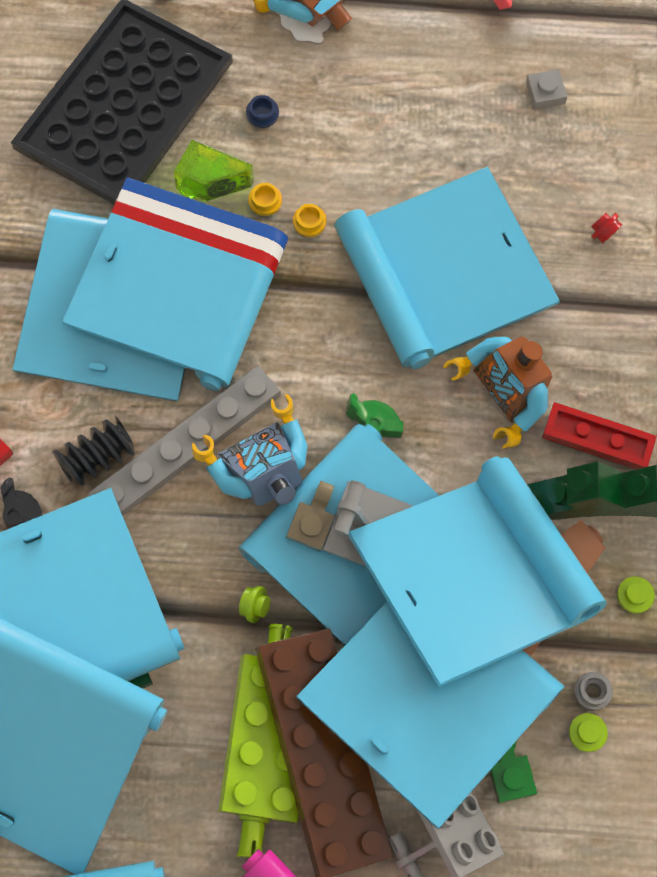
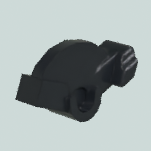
[0,478,42,529]

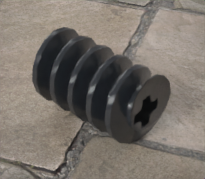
[52,415,135,486]

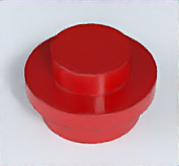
[591,212,623,244]

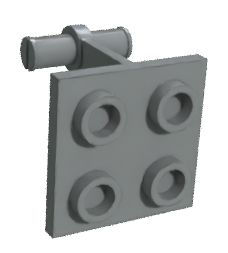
[322,480,413,567]
[388,792,505,877]

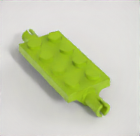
[218,624,299,859]

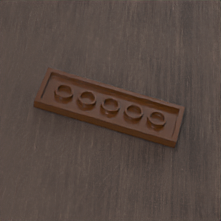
[255,628,393,877]

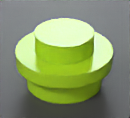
[617,576,655,614]
[239,586,271,623]
[569,713,608,752]

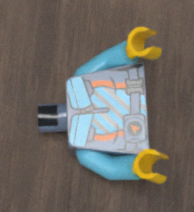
[192,394,308,506]

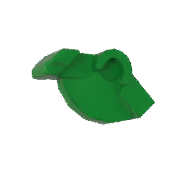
[346,393,403,438]

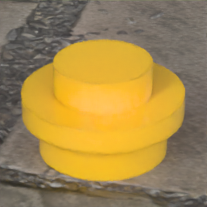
[248,183,282,216]
[293,204,327,237]

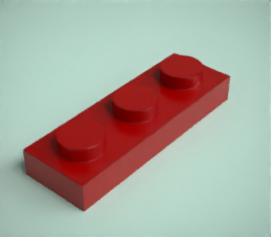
[542,402,657,469]

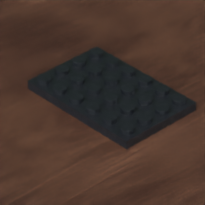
[11,0,233,205]

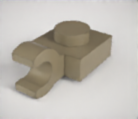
[286,481,335,552]

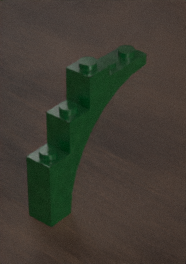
[527,461,657,520]

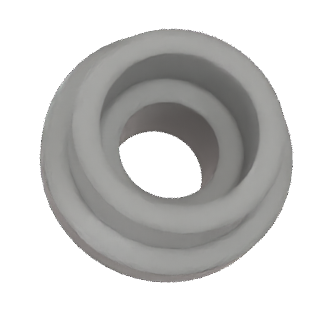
[574,672,613,711]

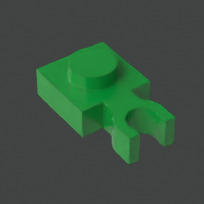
[490,742,538,804]

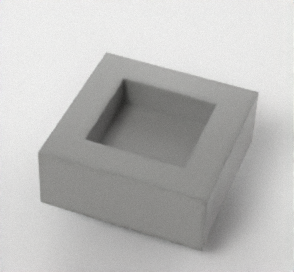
[526,69,567,110]

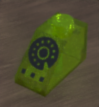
[174,140,254,201]

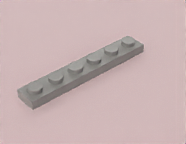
[88,366,281,516]

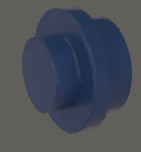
[246,95,279,128]

